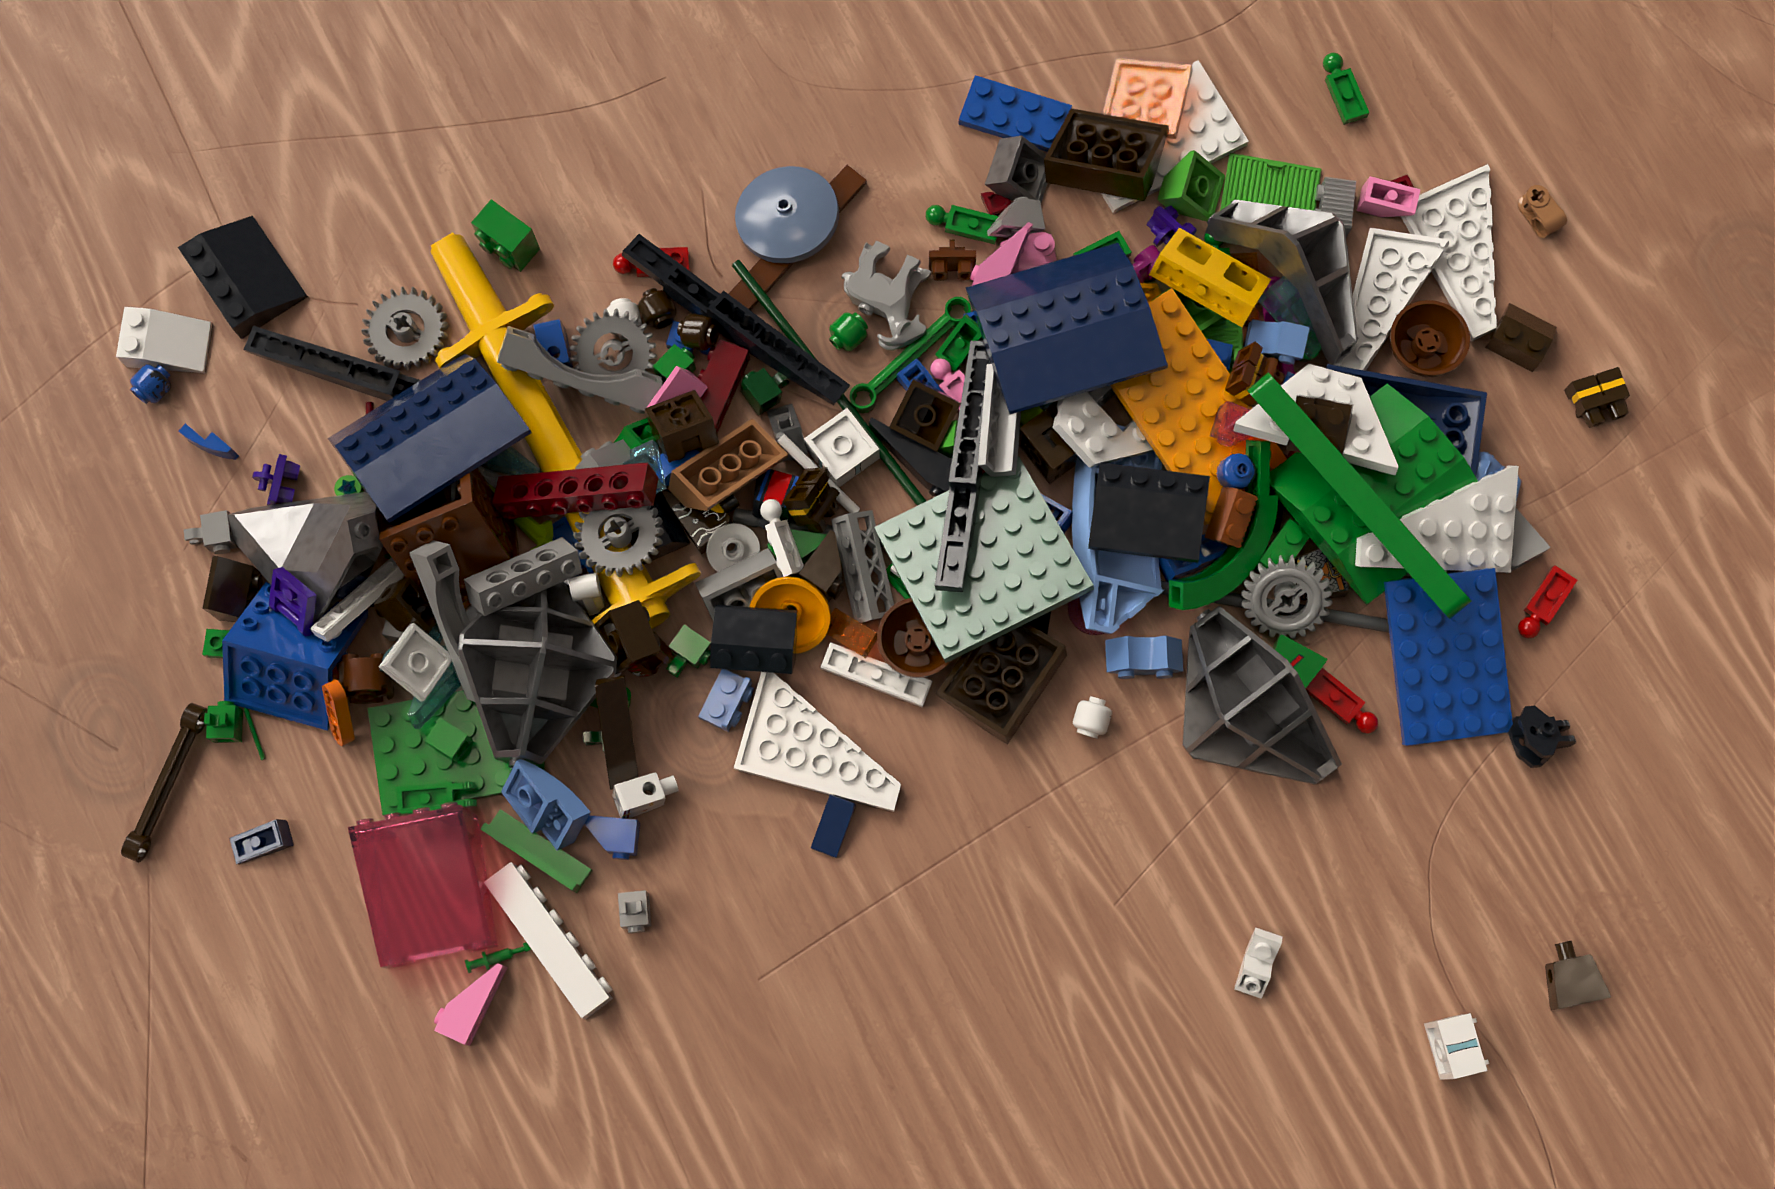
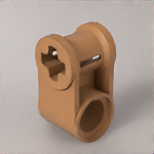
[1518,185,1567,238]

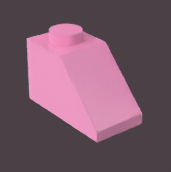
[1356,176,1421,217]

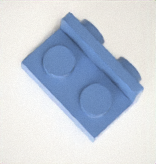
[698,669,754,732]

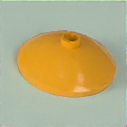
[750,577,831,654]

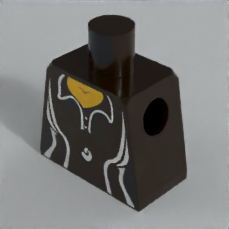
[671,494,740,555]

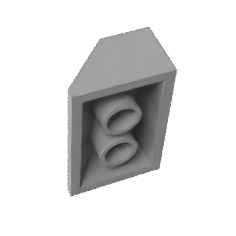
[695,548,793,620]

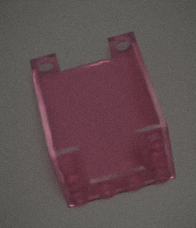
[348,802,498,969]

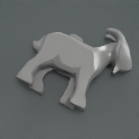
[841,241,931,351]

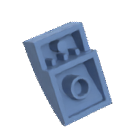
[501,759,591,851]

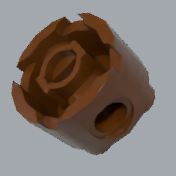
[337,653,394,704]

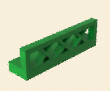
[480,809,593,893]

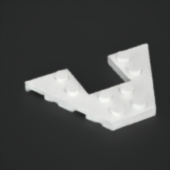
[1233,364,1398,475]
[1053,392,1154,468]

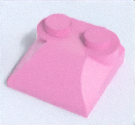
[1000,232,1057,273]

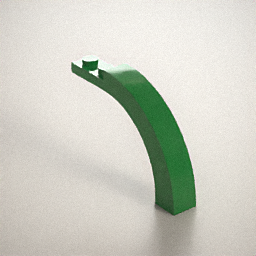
[1169,440,1279,610]

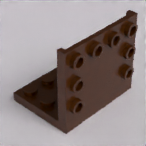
[379,468,519,603]

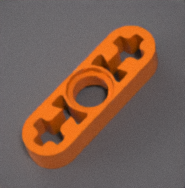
[322,679,355,746]

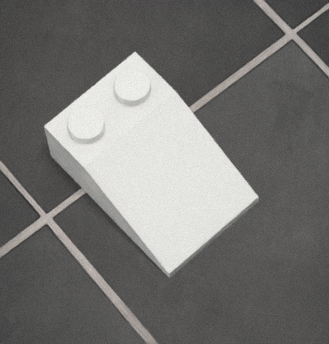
[116,307,213,373]

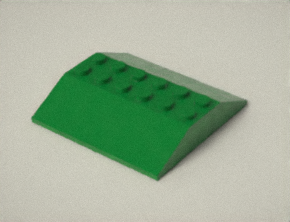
[1269,383,1478,605]

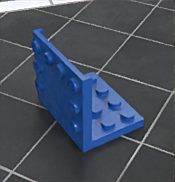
[222,582,368,731]

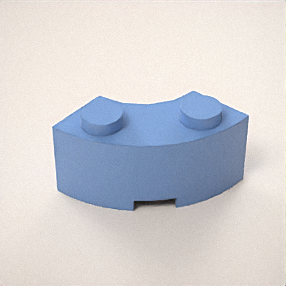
[1244,319,1310,365]
[1105,636,1183,679]

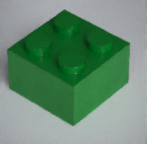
[471,199,540,272]

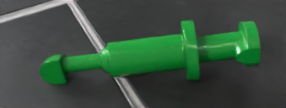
[465,942,531,974]

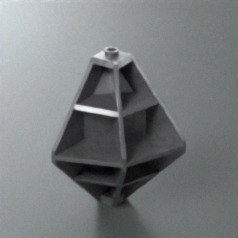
[1205,199,1359,365]
[228,492,383,623]
[458,581,618,768]
[1182,606,1342,784]

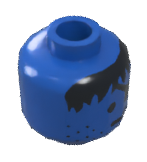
[130,364,171,404]
[1216,453,1256,490]

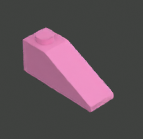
[970,222,1033,286]
[434,963,508,1046]

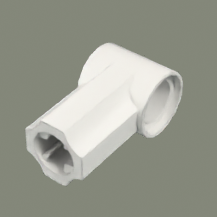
[569,573,605,616]

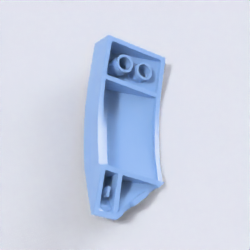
[1072,425,1164,634]

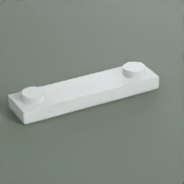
[310,558,404,642]
[820,642,932,707]

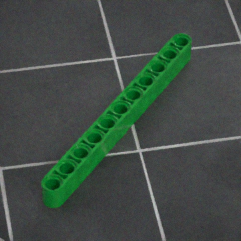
[1247,372,1472,619]

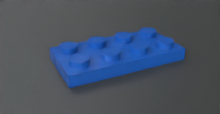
[958,75,1072,152]

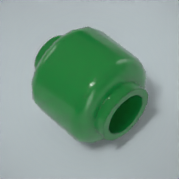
[829,312,868,351]

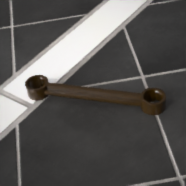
[121,703,208,863]

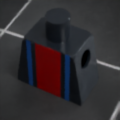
[752,469,799,530]

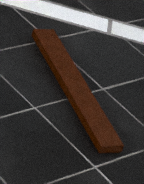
[729,165,867,311]

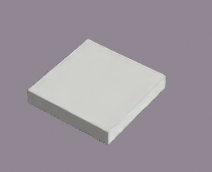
[379,623,452,702]

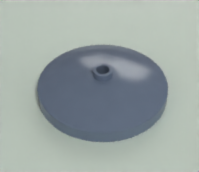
[735,166,839,263]

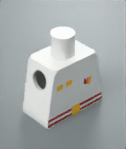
[612,773,678,819]

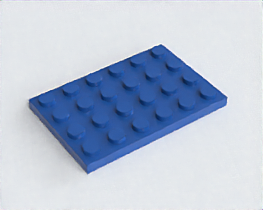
[1384,568,1513,746]

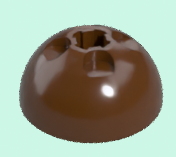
[1390,300,1470,377]
[877,598,952,678]

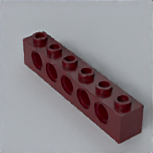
[492,462,659,519]

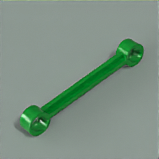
[850,297,971,414]

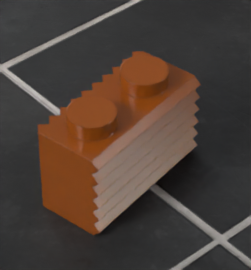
[1205,486,1258,548]

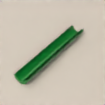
[244,708,265,761]

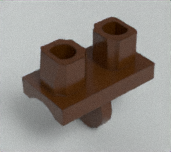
[929,239,976,281]

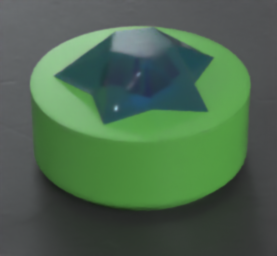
[334,475,363,496]

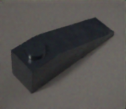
[869,417,952,497]

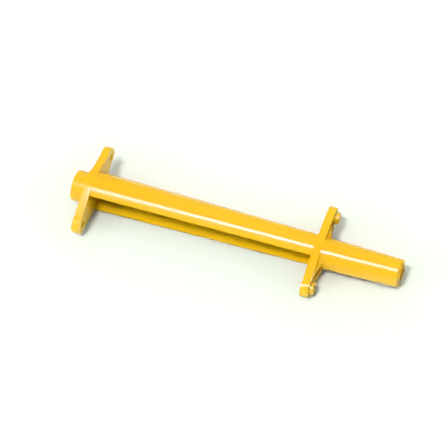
[430,232,701,629]

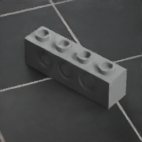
[464,537,582,616]

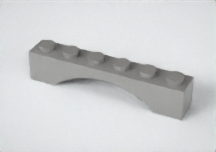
[497,326,662,414]
[410,540,475,702]

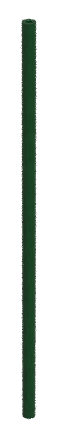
[732,260,926,506]

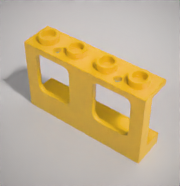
[1149,228,1271,327]

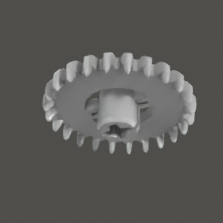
[361,287,449,370]
[569,308,657,375]
[573,506,664,577]
[1241,555,1333,639]

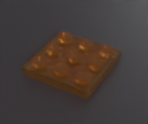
[1103,58,1193,139]

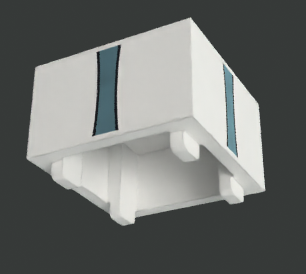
[804,408,880,487]
[1424,1013,1489,1080]

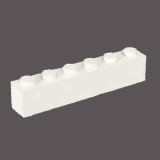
[484,862,613,1020]

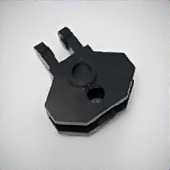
[1508,706,1576,768]

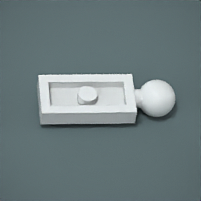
[760,499,804,577]

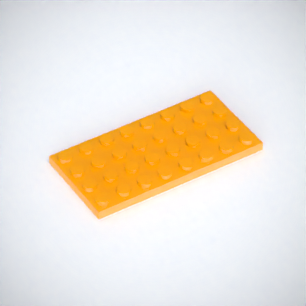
[1110,288,1287,526]

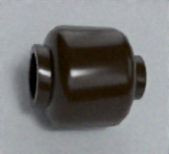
[638,288,677,329]
[677,313,719,351]

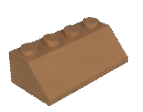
[668,418,788,511]

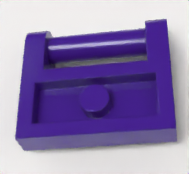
[269,567,317,636]

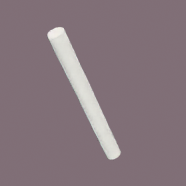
[777,434,860,513]

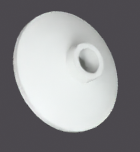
[706,523,760,572]

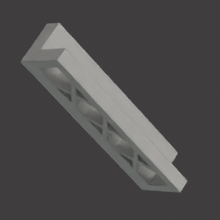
[978,364,1021,477]
[831,510,894,625]

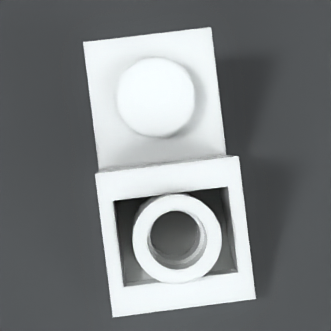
[1235,927,1282,998]

